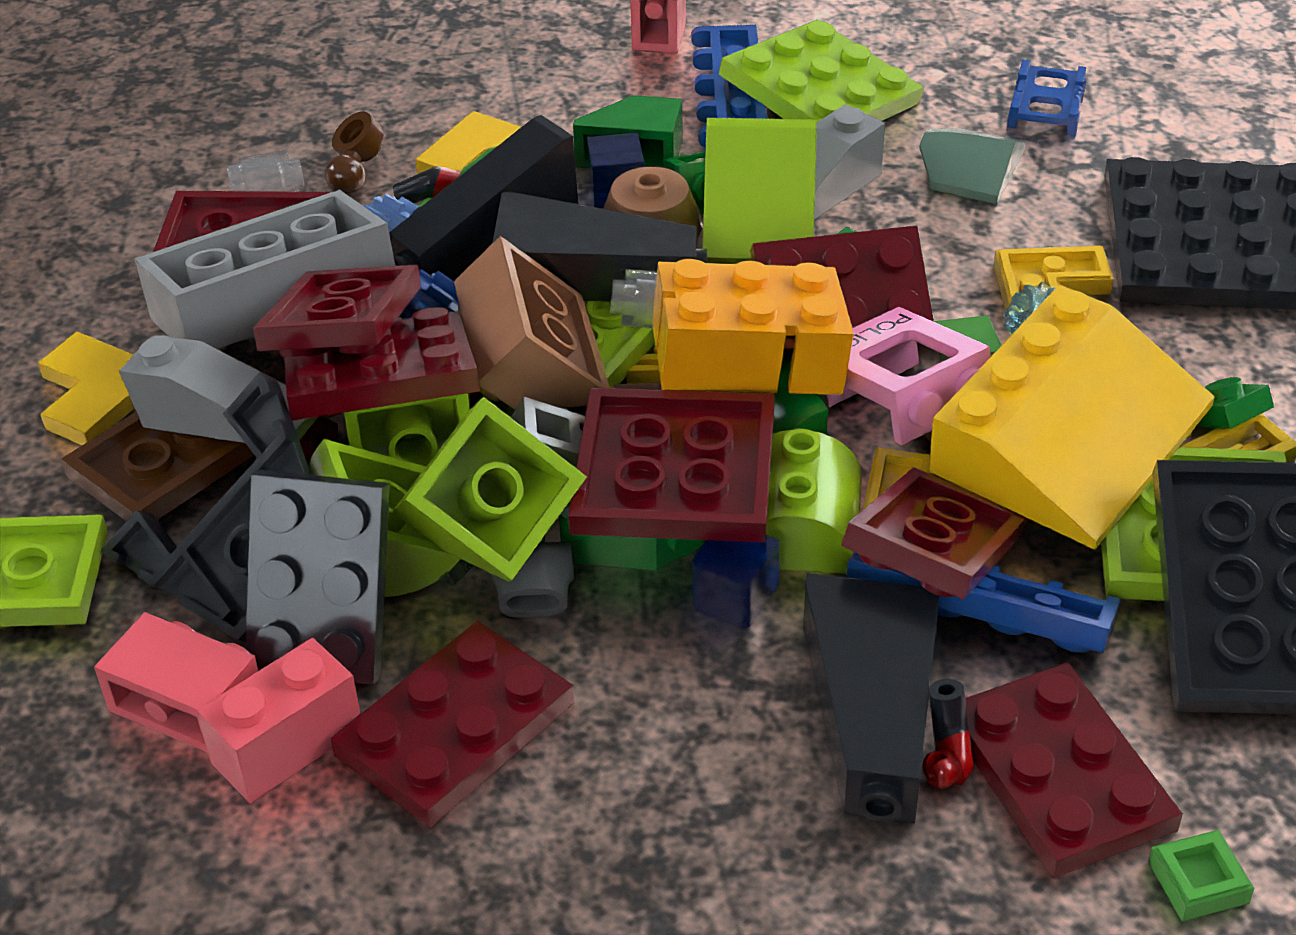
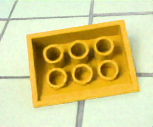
[929,284,1215,550]

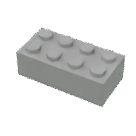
[134,190,395,352]

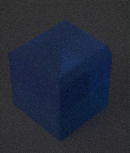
[587,133,644,209]
[692,535,780,628]

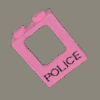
[818,307,991,445]

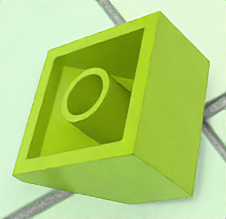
[392,397,587,582]

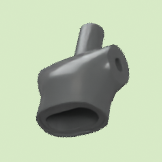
[492,536,574,618]

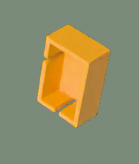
[652,259,854,395]

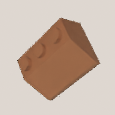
[454,236,610,409]

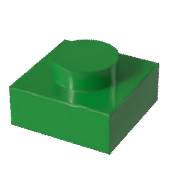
[1196,377,1274,429]

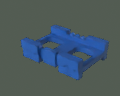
[1006,59,1086,136]

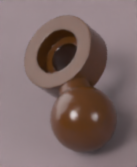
[325,111,384,194]

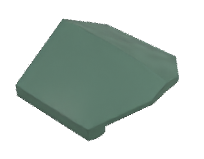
[919,128,1026,204]

